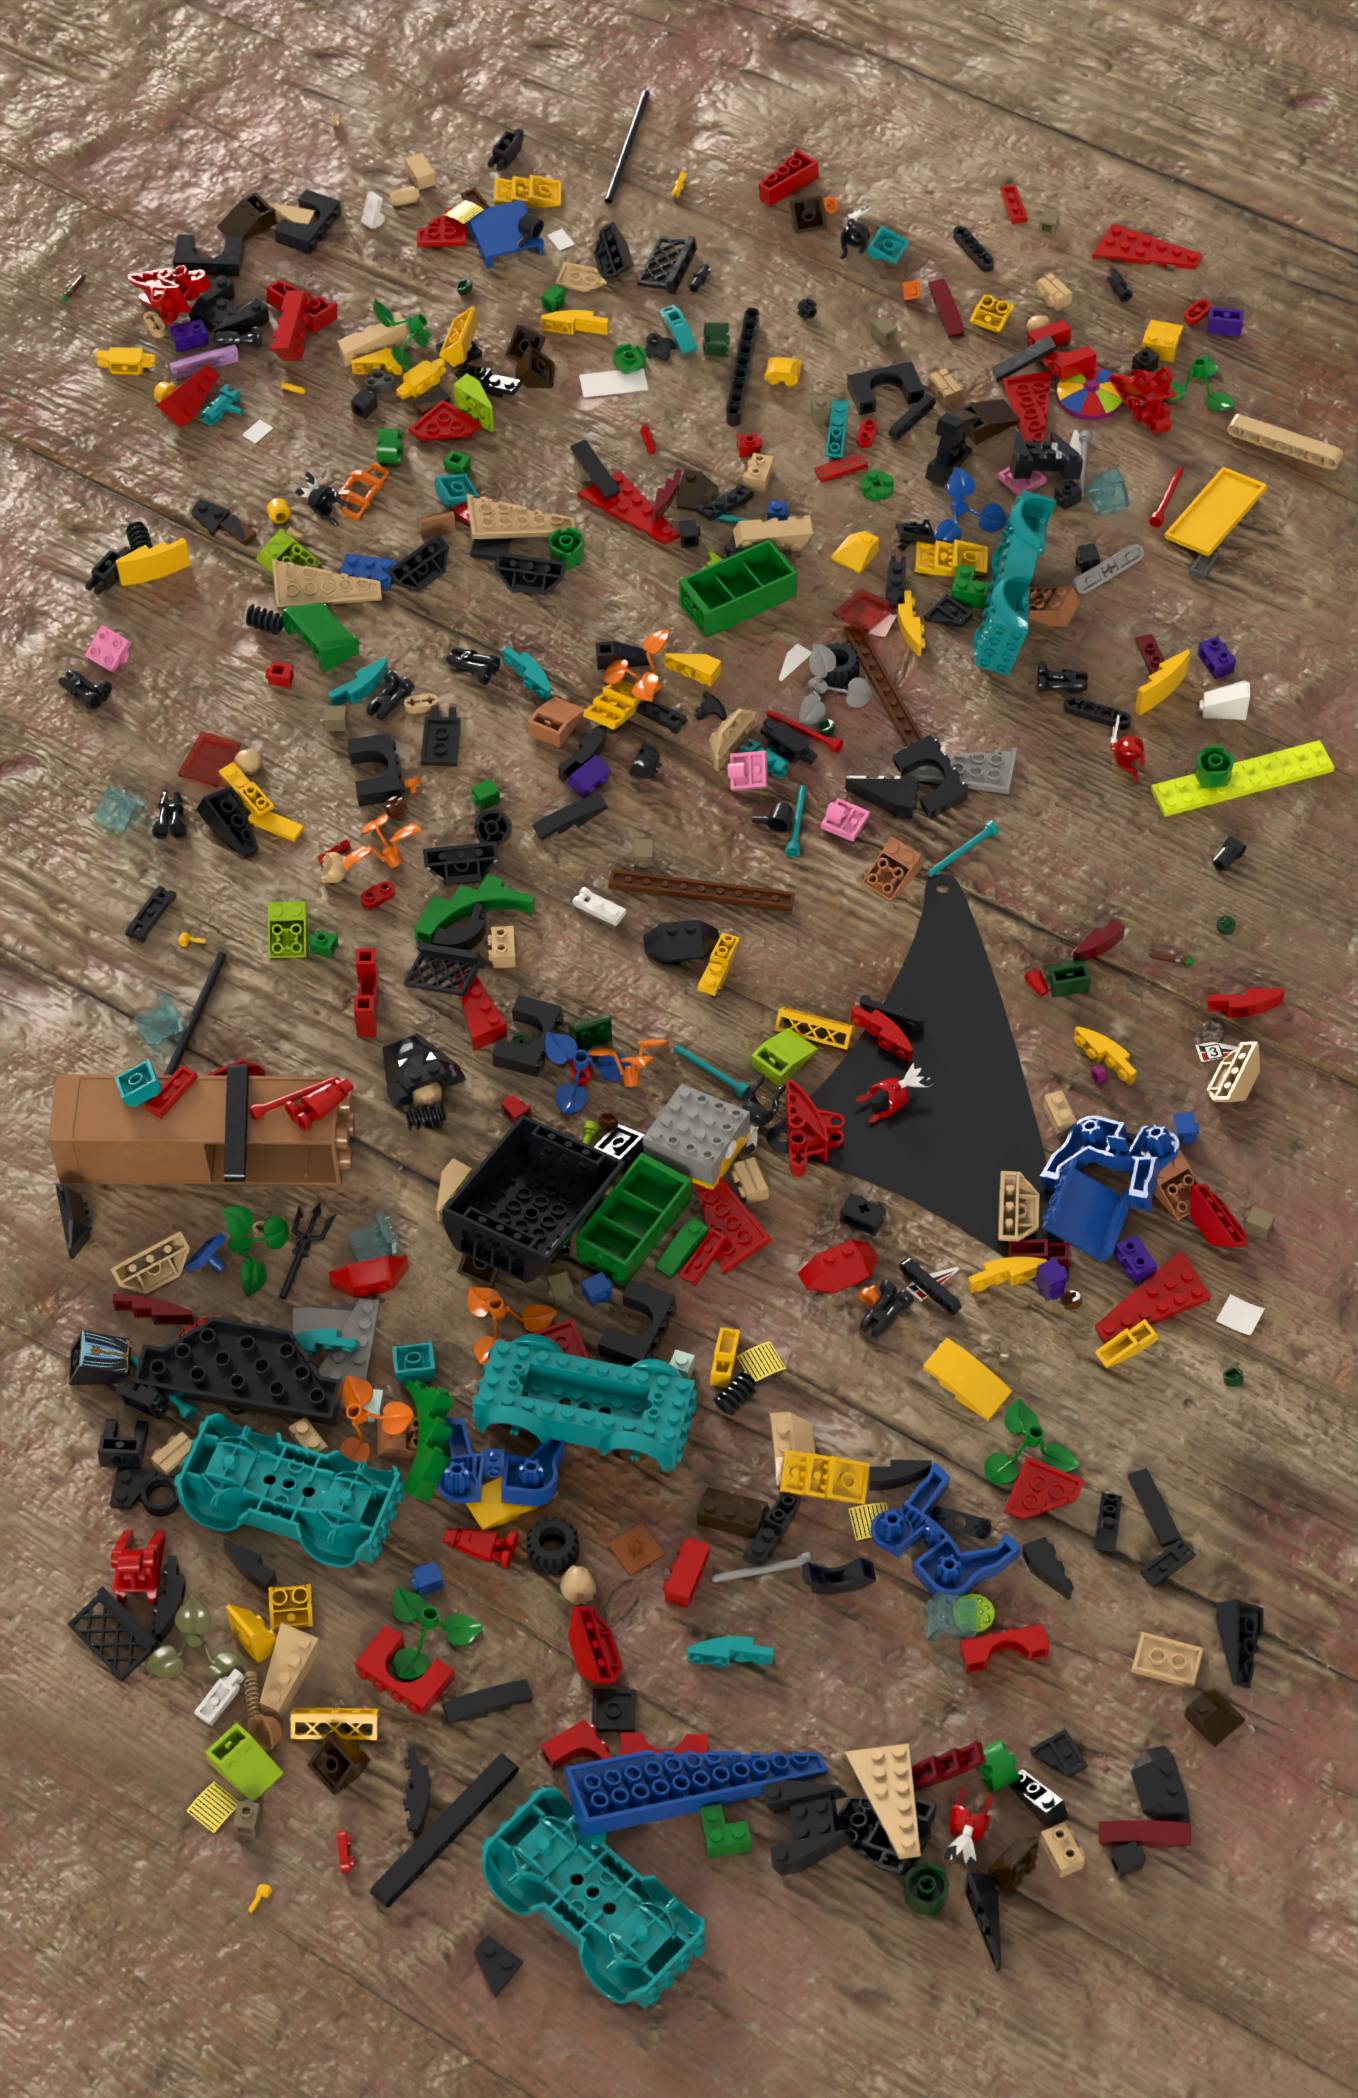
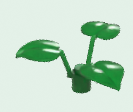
[373,298,431,371]
[1166,354,1234,411]
[222,1206,289,1297]
[984,1398,1079,1485]
[392,1587,483,1680]

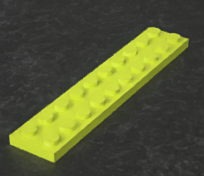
[1151,740,1334,817]

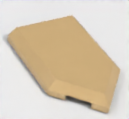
[555,262,607,292]

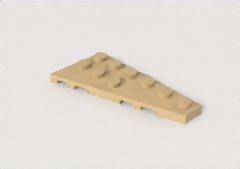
[466,494,575,539]
[272,558,382,610]
[845,1743,921,1859]

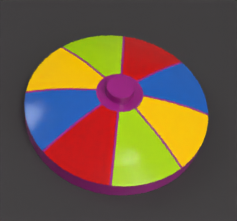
[1056,367,1123,420]

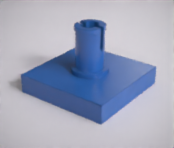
[183,1233,227,1273]

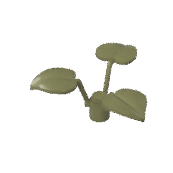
[146,1595,246,1682]

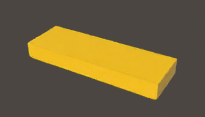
[248,811,304,842]

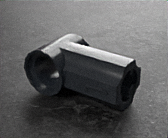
[1212,836,1247,872]

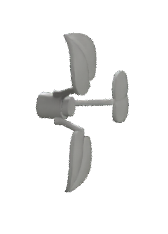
[799,644,872,726]

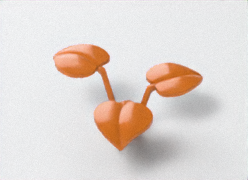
[602,630,671,702]
[344,814,423,871]
[587,1039,669,1087]
[467,1286,557,1365]
[339,1375,414,1463]

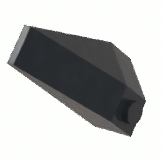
[845,775,919,819]
[196,786,259,857]
[1216,1600,1264,1689]
[964,1873,1002,1972]

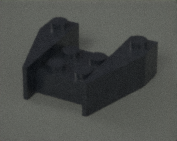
[189,275,269,345]
[925,409,981,486]
[1009,431,1083,480]
[763,1780,853,1876]

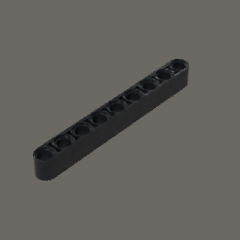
[726,308,760,427]
[370,1753,519,1908]

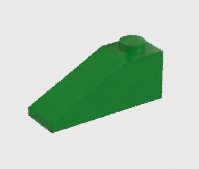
[655,1217,708,1279]

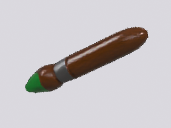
[61,275,86,302]
[1148,952,1194,965]

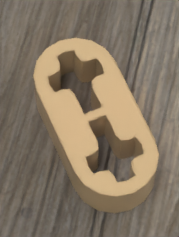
[143,311,166,338]
[404,693,439,714]

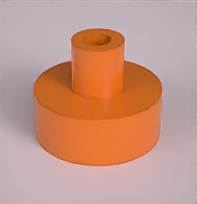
[823,197,838,214]
[403,777,421,794]
[858,1285,880,1306]

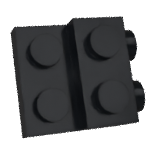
[594,1123,645,1171]
[115,1384,169,1420]

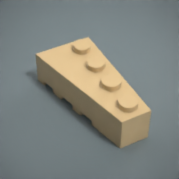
[338,311,408,366]
[733,515,813,552]
[259,1623,321,1721]

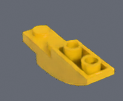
[541,310,609,335]
[897,590,925,656]
[218,762,274,817]
[697,933,740,996]
[1074,1026,1137,1086]
[968,1257,1047,1293]

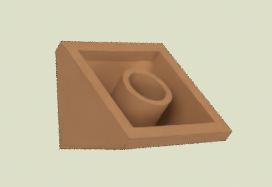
[416,511,456,539]

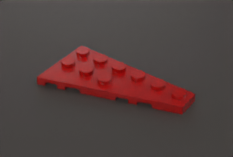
[1092,223,1203,270]
[1002,371,1052,442]
[577,471,679,545]
[694,1177,772,1275]
[1095,1249,1211,1344]

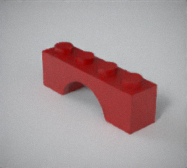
[959,1624,1050,1673]
[620,1732,708,1756]

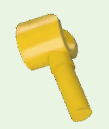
[178,932,206,947]
[248,1884,272,1913]

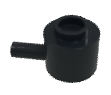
[517,213,544,248]
[752,803,794,833]

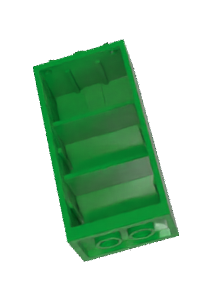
[679,539,798,638]
[576,1152,692,1286]

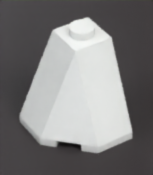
[1199,680,1250,720]

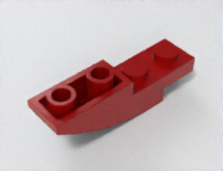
[1207,988,1285,1018]
[851,1005,913,1062]

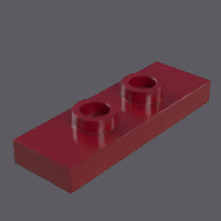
[1135,634,1165,675]

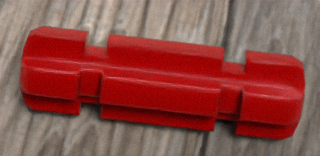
[640,425,656,454]
[317,839,351,865]

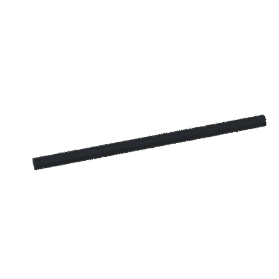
[604,90,650,204]
[164,952,227,1075]

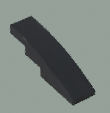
[532,793,608,841]
[442,1679,533,1724]

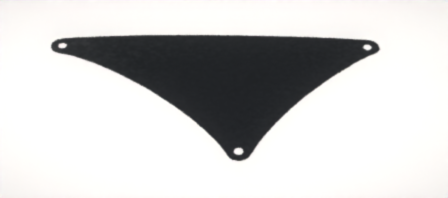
[766,874,1069,1282]

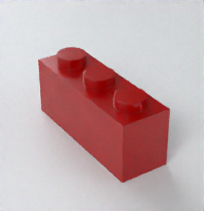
[662,1537,710,1608]

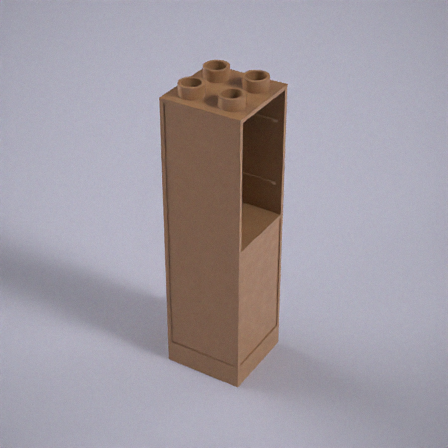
[48,1074,355,1185]

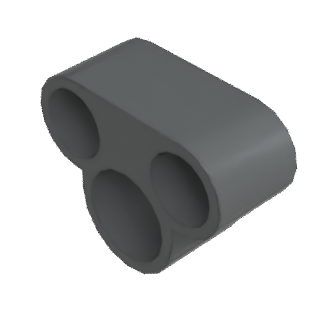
[366,369,394,394]

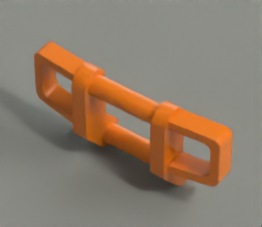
[338,463,389,521]

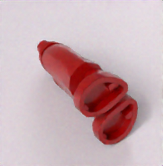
[284,1078,354,1131]
[443,1527,518,1569]

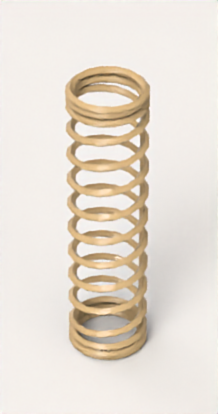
[244,1671,261,1725]

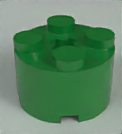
[376,428,404,464]
[549,527,584,569]
[1195,745,1234,788]
[976,1740,1020,1792]

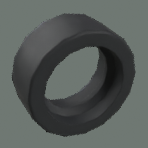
[141,1475,180,1517]

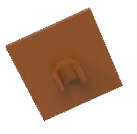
[607,1523,665,1576]

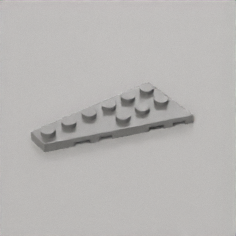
[904,748,1017,794]
[318,1299,380,1408]

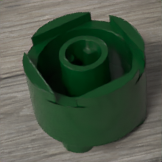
[703,322,730,357]
[904,1863,949,1916]

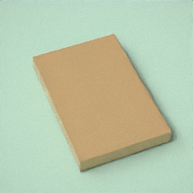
[1131,1631,1204,1689]

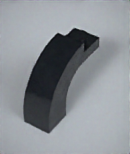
[433,903,486,951]
[801,1557,877,1595]

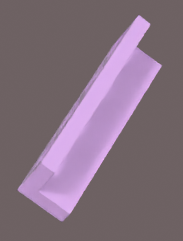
[169,345,239,380]

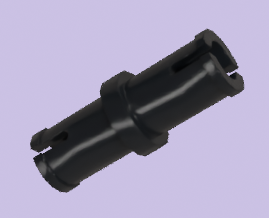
[688,264,711,293]

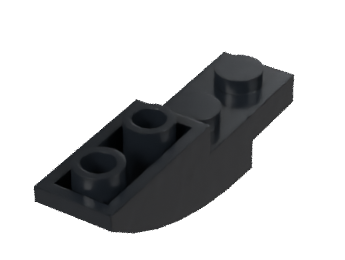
[455,363,522,398]
[558,724,607,782]
[743,1492,802,1566]
[152,1556,186,1642]
[402,1747,430,1839]

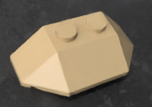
[709,708,758,771]
[1207,1042,1260,1102]
[998,1171,1039,1241]
[110,1231,190,1295]
[769,1412,815,1488]

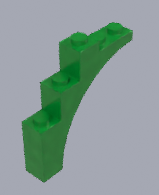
[414,874,535,945]
[403,1378,455,1503]

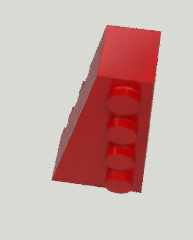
[758,149,819,207]
[267,280,337,334]
[270,291,311,361]
[155,364,220,428]
[456,969,508,1051]

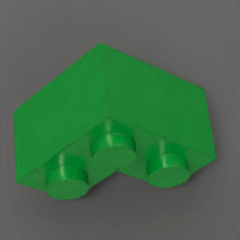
[951,564,990,610]
[700,1804,751,1858]

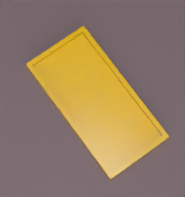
[1165,467,1267,557]

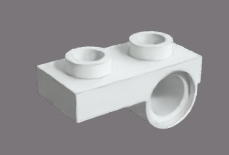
[361,191,385,229]

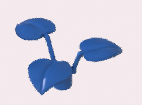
[933,467,1007,545]
[545,1032,631,1115]

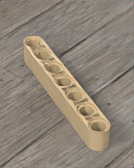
[1227,414,1344,470]

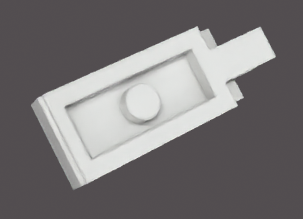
[194,1669,245,1726]

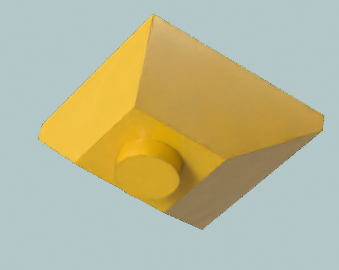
[830,531,879,574]

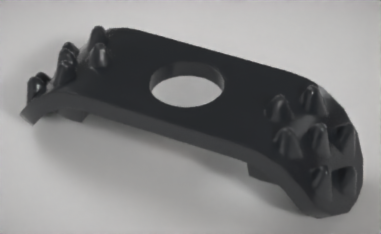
[930,1506,991,1539]

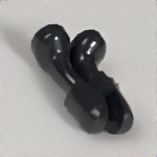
[213,326,262,346]
[445,647,501,685]
[1037,661,1088,693]
[58,669,112,709]
[366,670,415,720]
[152,792,187,839]
[860,1280,914,1339]

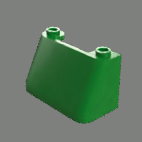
[282,602,359,673]

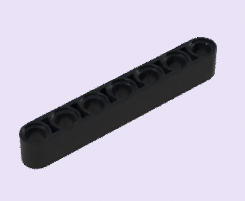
[224,1064,249,1182]

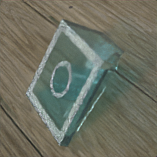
[1084,468,1130,515]

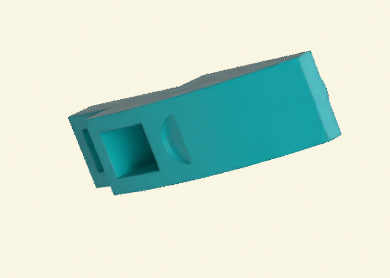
[659,304,698,354]
[825,400,849,458]
[502,646,551,702]
[328,657,388,706]
[294,1329,361,1357]
[687,1636,774,1667]

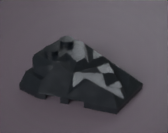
[383,1033,466,1109]
[838,1796,937,1877]

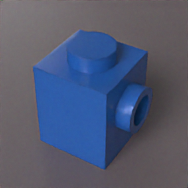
[767,500,790,521]
[1172,1112,1199,1144]
[581,1272,613,1307]
[410,1561,444,1596]

